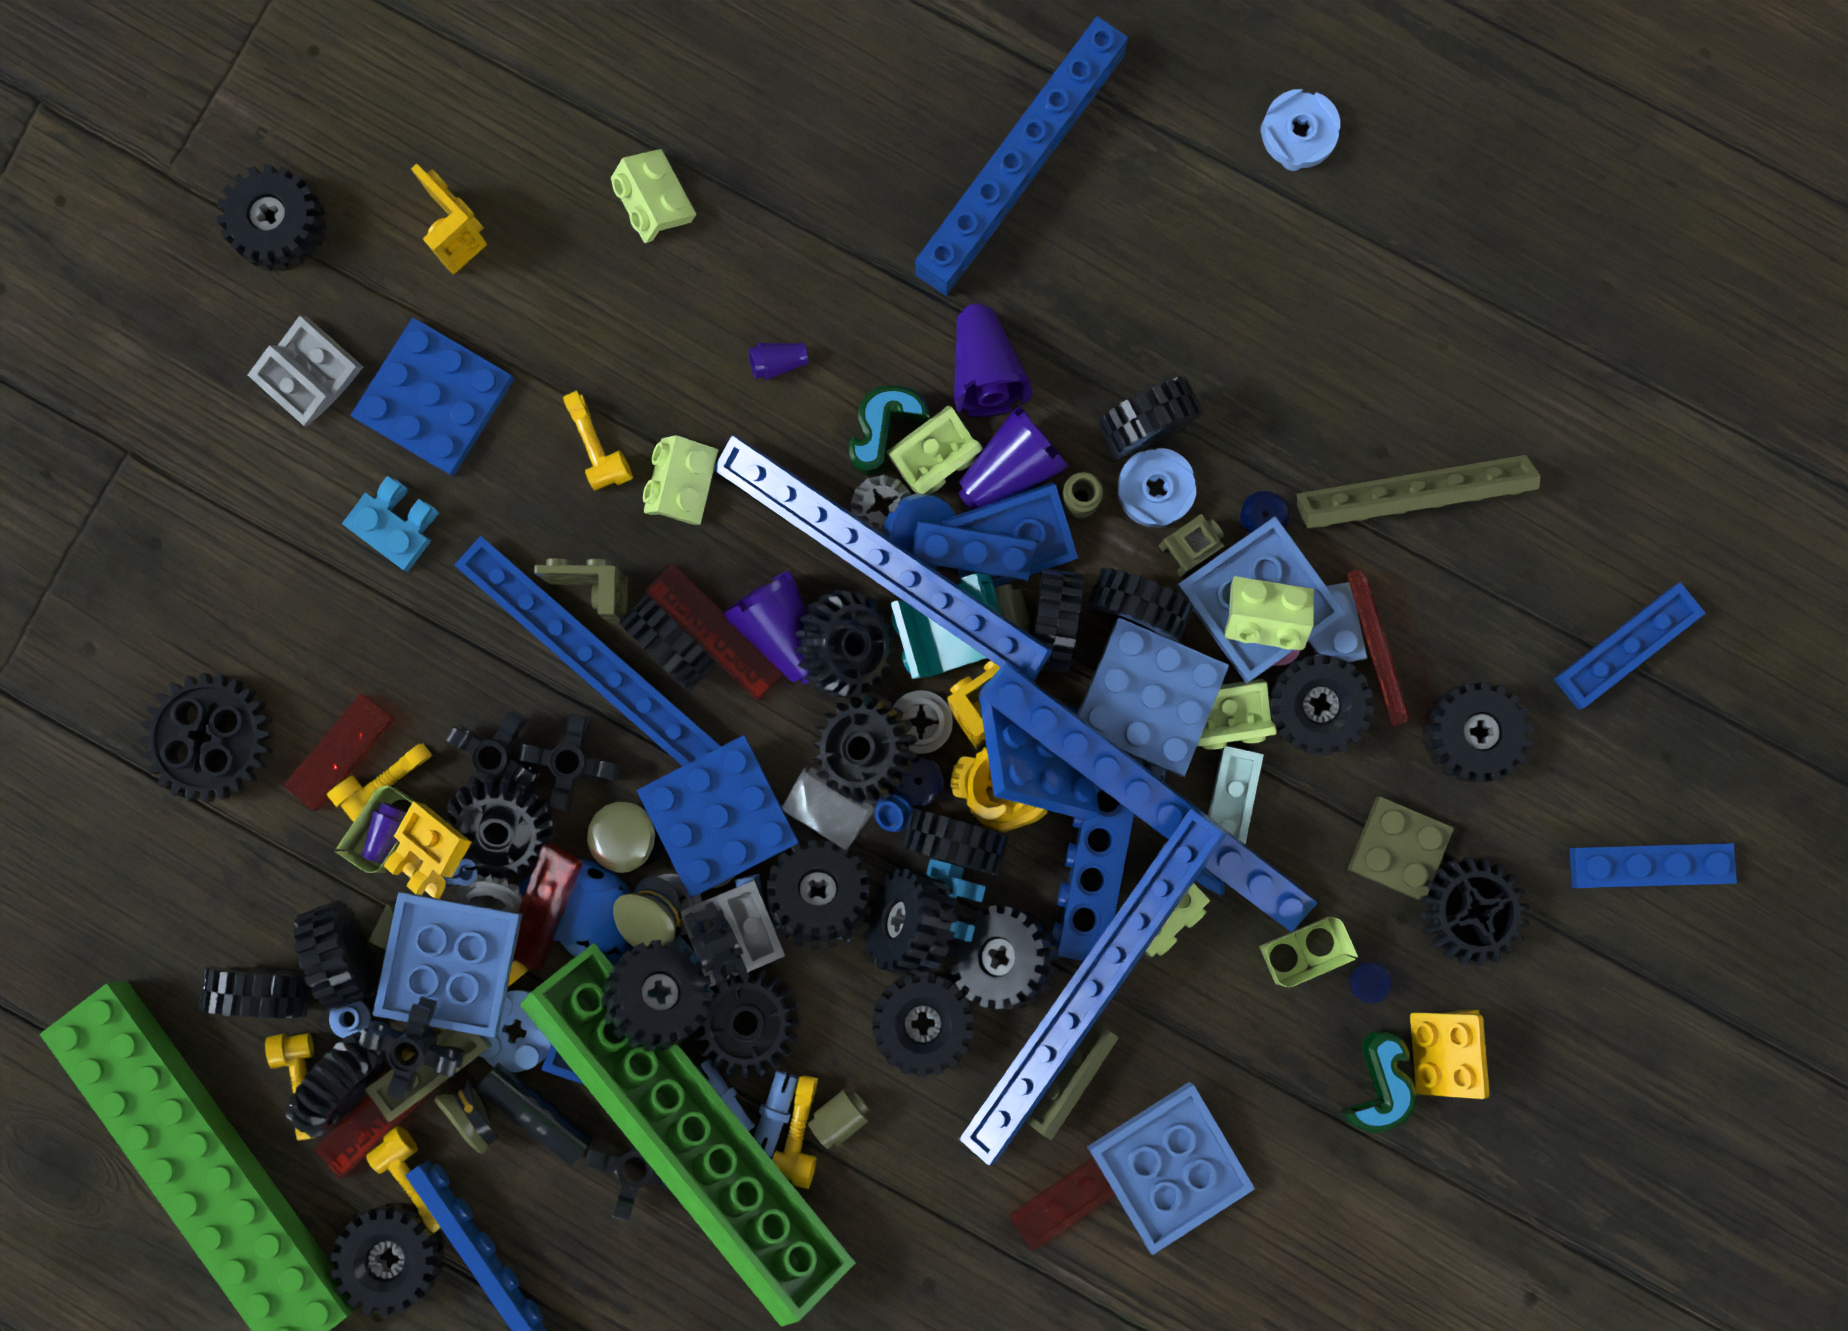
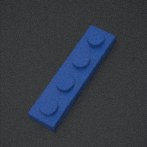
[1553,582,1705,710]
[1569,843,1737,888]

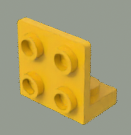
[411,163,488,275]
[947,660,1001,749]

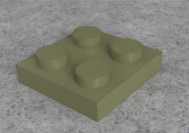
[1347,797,1454,901]

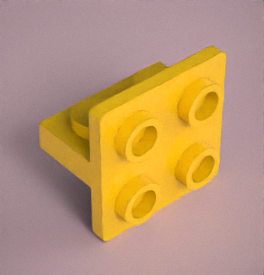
[1410,1009,1489,1099]

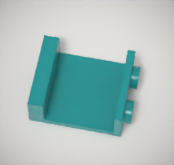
[891,573,1002,679]

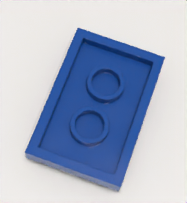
[941,482,1078,588]

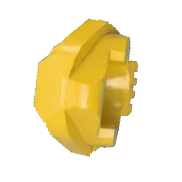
[950,747,1048,832]

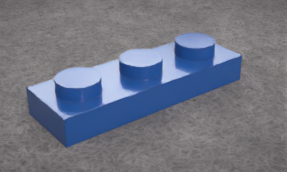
[911,520,1036,581]

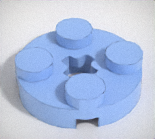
[1261,89,1340,171]
[1117,448,1196,528]
[480,989,551,1072]

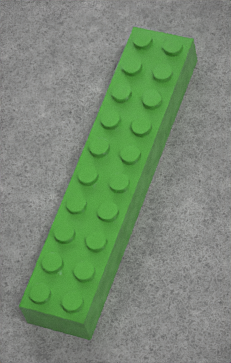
[519,943,855,1327]
[40,980,361,1331]

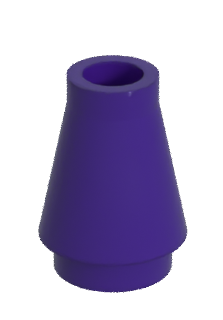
[749,342,808,381]
[361,802,407,864]

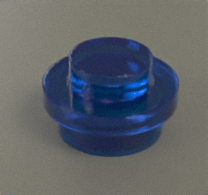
[1349,962,1391,1003]

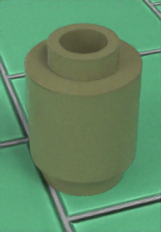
[1060,472,1103,518]
[994,584,1032,635]
[808,1089,870,1149]

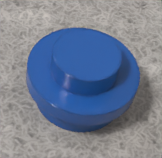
[875,792,913,832]

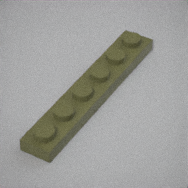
[1297,455,1541,528]

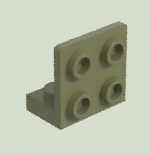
[534,558,628,624]

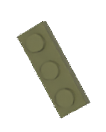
[1025,1022,1119,1140]
[365,1029,492,1122]

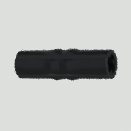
[475,1062,593,1166]

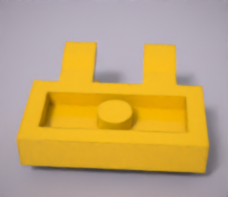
[384,801,471,899]

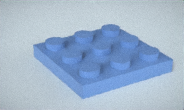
[1176,517,1346,683]
[1077,618,1229,777]
[373,892,522,1038]
[1087,1082,1255,1255]

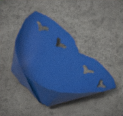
[517,857,634,966]

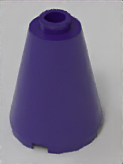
[954,303,1032,417]
[958,405,1069,510]
[722,570,809,684]

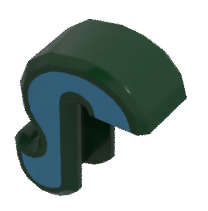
[849,385,930,476]
[1340,1030,1417,1133]

